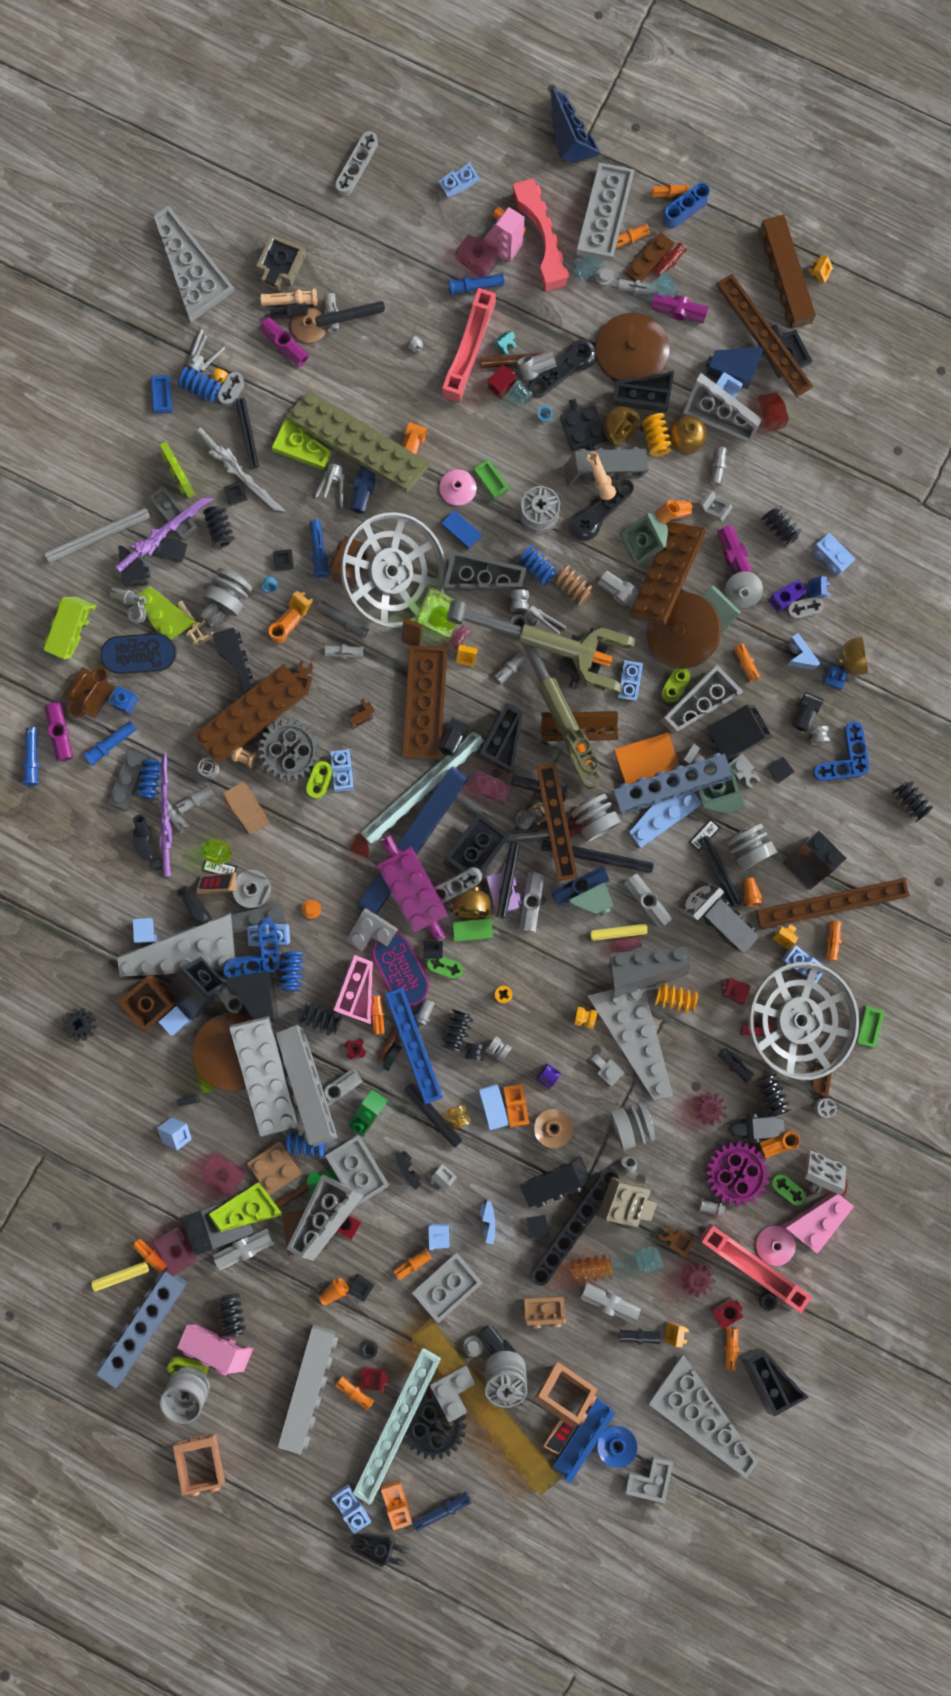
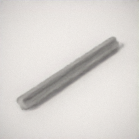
[45,508,150,562]

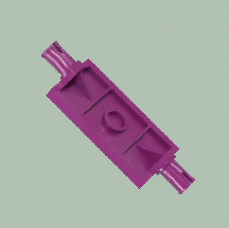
[377,835,448,942]

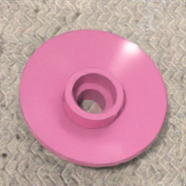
[439,470,477,506]
[756,1225,796,1266]

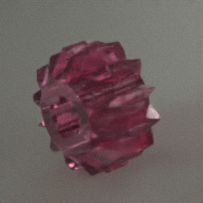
[693,1092,727,1126]
[681,1262,715,1298]

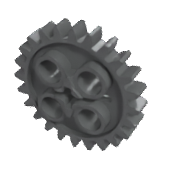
[257,719,320,781]

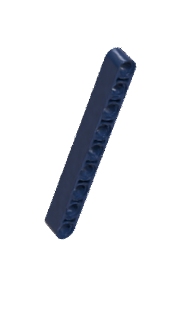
[357,766,469,915]

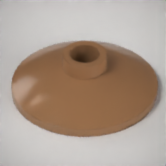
[291,308,328,344]
[534,1109,573,1148]

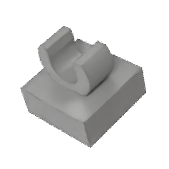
[680,744,705,766]
[430,1164,457,1192]

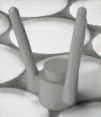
[186,329,225,373]
[314,464,345,508]
[524,606,566,635]

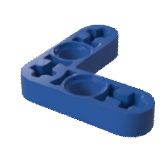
[813,721,869,782]
[223,918,280,978]

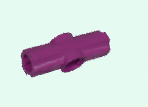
[651,292,708,324]
[259,317,309,367]
[717,525,753,574]
[44,702,74,762]

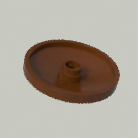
[596,313,669,382]
[646,592,721,669]
[193,1013,253,1092]

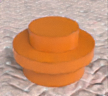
[302,899,321,919]

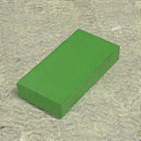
[473,459,509,500]
[453,919,493,942]
[855,1006,885,1049]

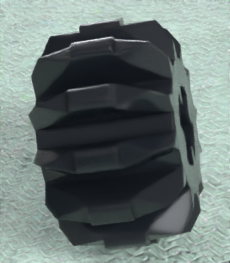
[63,1008,97,1041]

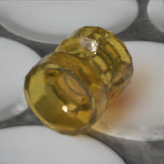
[447,1104,472,1129]

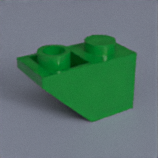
[348,1090,388,1137]

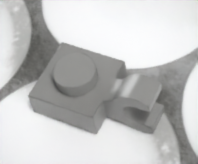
[591,1054,625,1087]

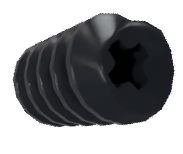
[203,506,235,549]
[761,506,801,548]
[891,781,933,823]
[298,1002,342,1036]
[440,1009,474,1052]
[755,1073,792,1117]
[216,1293,246,1338]

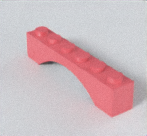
[512,178,569,292]
[442,288,496,403]
[698,1223,812,1313]

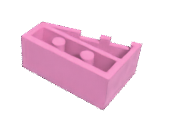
[481,207,524,262]
[332,955,373,1024]
[782,1192,854,1254]
[177,1324,253,1375]

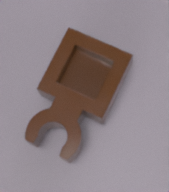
[293,661,313,696]
[658,1225,695,1257]

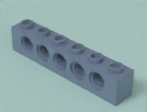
[614,753,733,815]
[97,1269,188,1388]

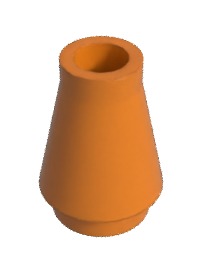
[743,878,763,907]
[318,1278,349,1306]

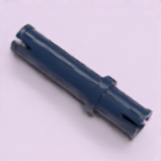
[412,1491,472,1532]

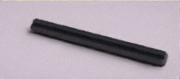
[541,840,654,873]

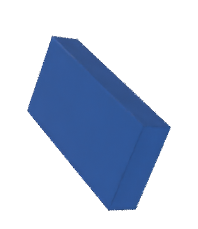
[151,375,173,414]
[442,510,482,549]

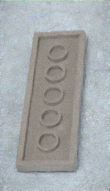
[576,162,634,262]
[230,1016,299,1136]

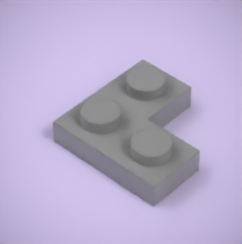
[346,908,398,951]
[430,1365,475,1422]
[625,1456,673,1503]

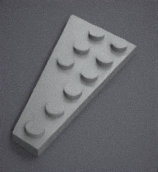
[154,206,235,323]
[117,912,235,977]
[587,987,673,1100]
[648,1353,758,1479]

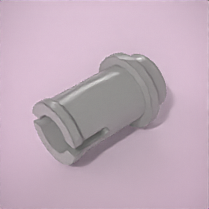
[415,999,435,1025]
[699,1199,725,1218]

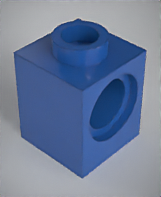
[109,686,139,715]

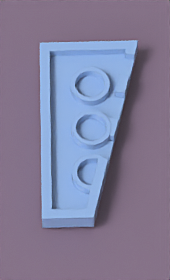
[629,779,702,848]

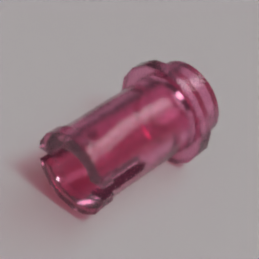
[449,625,472,650]
[616,935,642,952]

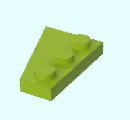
[272,417,331,470]
[160,441,195,498]
[138,586,196,640]
[209,1182,281,1232]

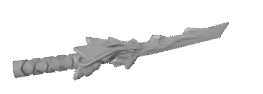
[196,428,285,512]

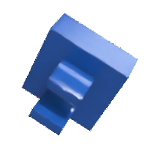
[808,576,830,598]
[823,665,848,690]

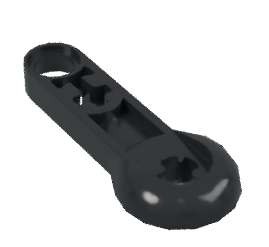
[530,339,597,398]
[569,479,634,541]

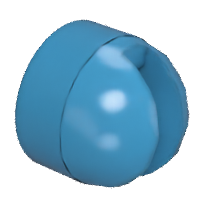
[538,406,553,422]
[262,576,277,593]

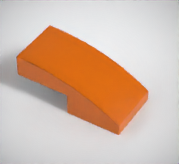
[504,1084,529,1128]
[381,1480,412,1531]

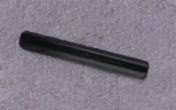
[315,301,385,327]
[236,398,259,469]
[699,836,741,907]
[496,843,520,919]
[405,1083,462,1147]

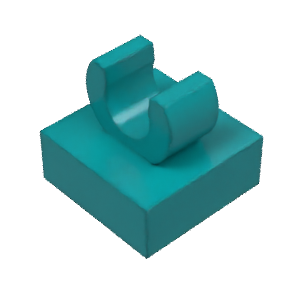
[492,331,516,354]

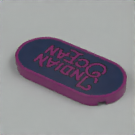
[373,933,429,1006]

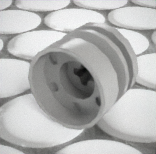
[520,486,560,534]
[202,568,253,617]
[571,794,621,842]
[726,823,777,871]
[610,1101,655,1151]
[485,1351,527,1408]
[160,1367,210,1424]

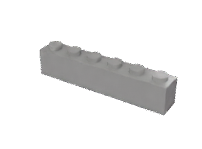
[276,1025,338,1146]
[278,1325,338,1455]

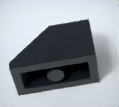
[118,545,151,587]

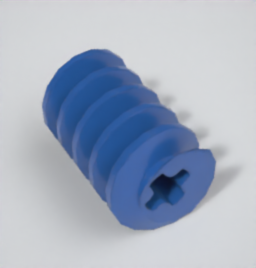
[178,367,221,402]
[519,544,560,586]
[136,759,161,801]
[278,951,305,992]
[285,1129,327,1159]

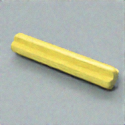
[590,924,648,941]
[91,1262,149,1291]

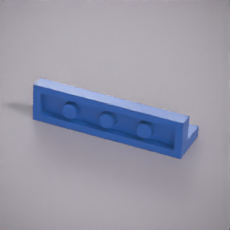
[552,1398,615,1483]

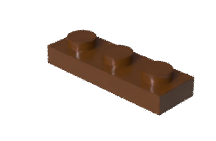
[625,232,675,283]

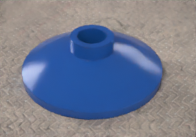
[597,1426,638,1468]

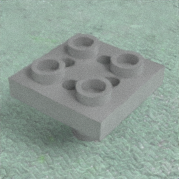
[805,1150,846,1195]

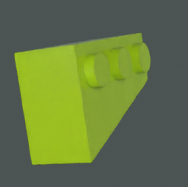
[44,597,97,659]

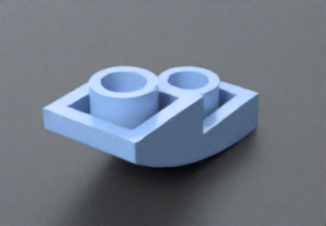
[438,163,480,197]
[618,660,643,701]
[330,749,354,792]
[247,924,290,947]
[781,945,823,983]
[478,1084,508,1130]
[479,1200,495,1244]
[331,1484,371,1534]

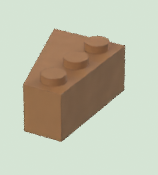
[223,781,270,834]

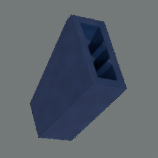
[705,347,763,389]

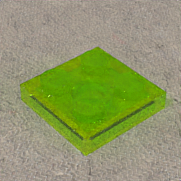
[415,587,456,639]

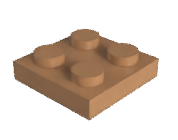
[247,1141,302,1196]

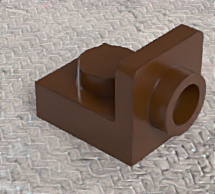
[349,698,375,729]

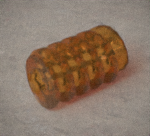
[570,1254,613,1284]

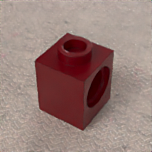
[488,365,516,399]
[336,1214,362,1240]
[710,1297,743,1329]

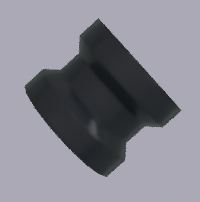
[464,1043,485,1061]

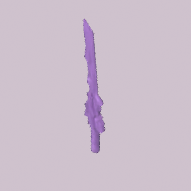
[115,498,214,572]
[158,752,172,876]

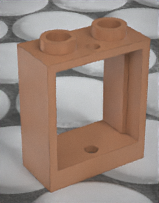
[533,1361,597,1427]
[173,1433,225,1497]

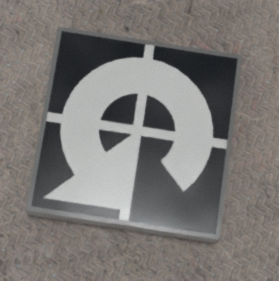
[677,880,724,920]

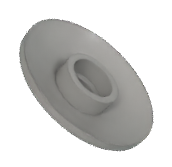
[725,571,763,608]

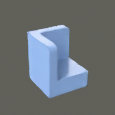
[716,372,743,398]
[133,918,157,944]
[159,1006,192,1036]
[157,1117,191,1150]
[429,1223,450,1250]

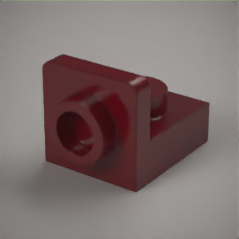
[720,977,751,1004]
[740,1017,771,1037]
[360,1367,389,1393]

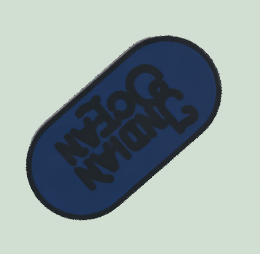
[100,633,177,674]

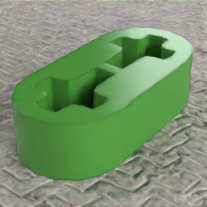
[428,957,463,979]
[771,1174,806,1205]

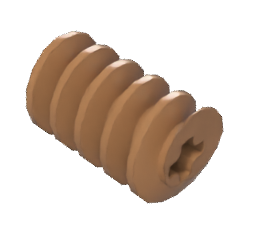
[552,565,592,606]

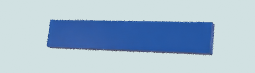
[385,987,443,1104]

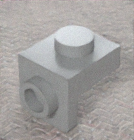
[700,490,733,522]

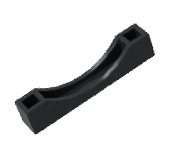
[212,627,268,745]

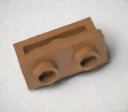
[524,1296,566,1328]

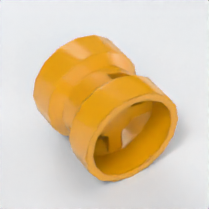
[574,1007,597,1030]

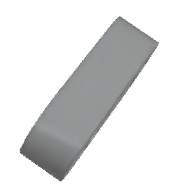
[218,372,244,407]
[787,597,824,620]

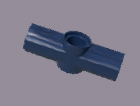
[350,465,376,514]
[551,866,610,907]

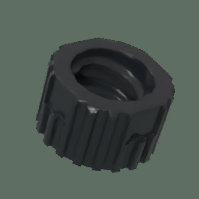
[759,1292,778,1312]
[360,1339,378,1359]

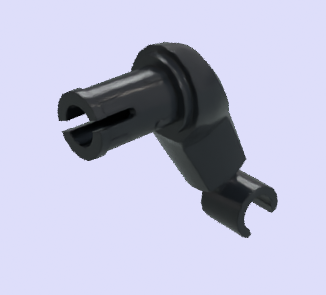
[133,814,162,870]
[177,886,212,926]

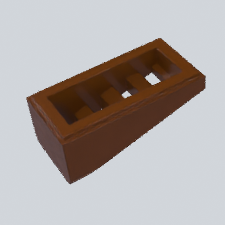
[401,619,423,646]

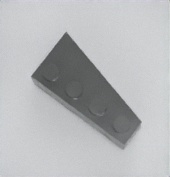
[564,447,649,487]
[443,550,526,591]

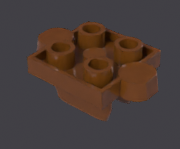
[61,667,115,719]

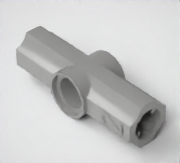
[597,571,639,608]
[519,872,544,932]
[624,874,672,929]
[323,1068,363,1107]
[213,1228,275,1270]
[579,1282,641,1324]

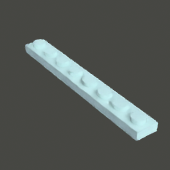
[361,732,484,843]
[353,1348,441,1505]

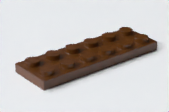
[629,522,706,625]
[403,645,448,760]
[193,664,308,765]

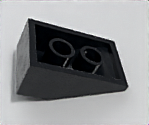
[443,814,510,881]
[182,1199,254,1256]

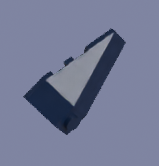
[550,88,600,163]

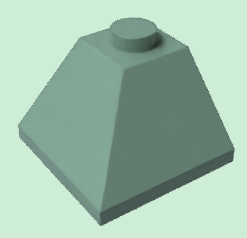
[621,513,668,566]
[703,585,741,632]
[695,766,745,814]
[567,883,613,916]

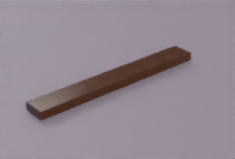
[716,274,813,398]
[755,878,910,929]

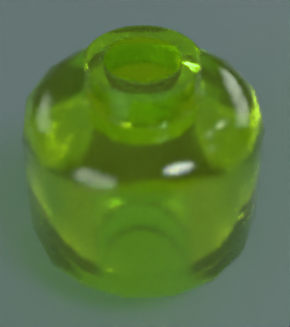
[202,838,232,866]

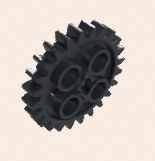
[405,1392,467,1460]

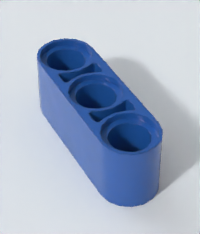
[663,183,710,229]

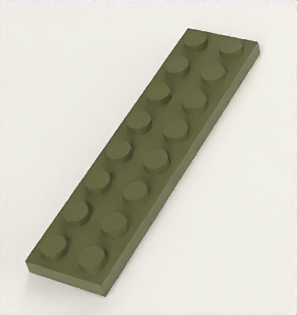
[287,390,429,493]

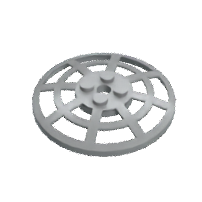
[340,512,447,628]
[748,962,859,1080]

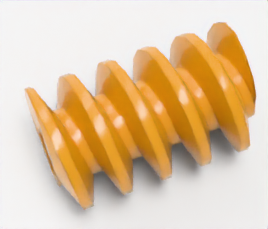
[642,413,672,457]
[654,983,698,1014]

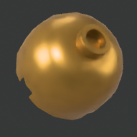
[603,406,640,446]
[669,415,707,455]
[838,637,869,675]
[453,887,491,919]

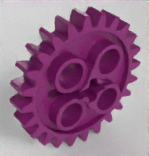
[705,1141,770,1206]

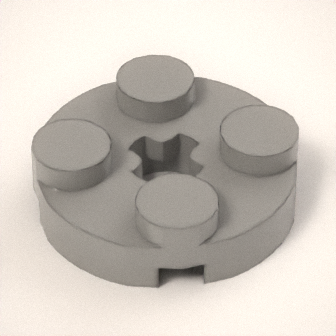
[232,870,271,909]

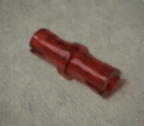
[653,243,687,278]

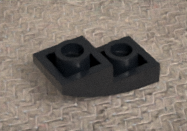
[147,537,188,563]
[395,1150,422,1190]

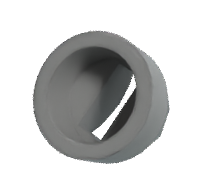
[407,336,423,353]
[621,1156,637,1174]

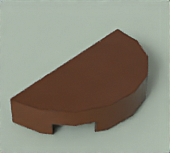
[810,1060,834,1099]

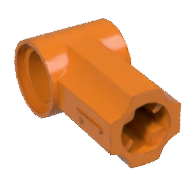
[402,422,427,454]
[655,499,693,524]
[269,607,303,644]
[759,1130,800,1158]

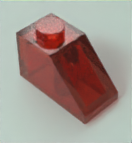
[758,392,789,432]

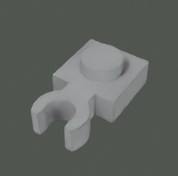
[728,754,760,789]

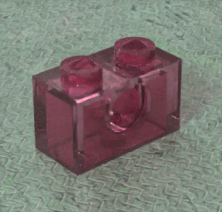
[456,234,498,277]
[470,770,513,806]
[199,1152,248,1195]
[153,1227,197,1276]

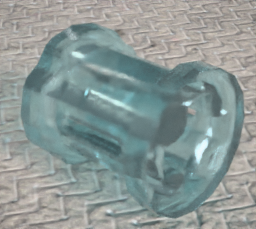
[509,380,534,406]

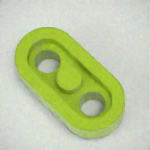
[661,668,690,704]
[306,761,333,799]
[167,1356,208,1376]

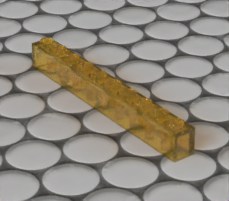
[411,1317,560,1496]

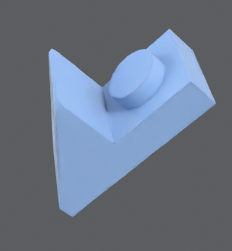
[788,633,820,670]

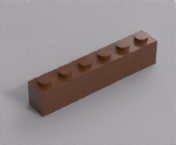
[759,214,816,329]
[536,763,578,881]

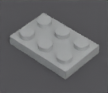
[325,1135,389,1207]
[412,1252,483,1323]

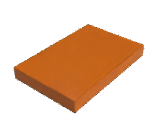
[614,732,680,785]

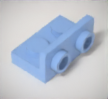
[812,533,855,576]

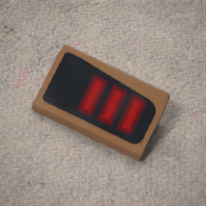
[197,872,237,895]
[542,1418,578,1455]

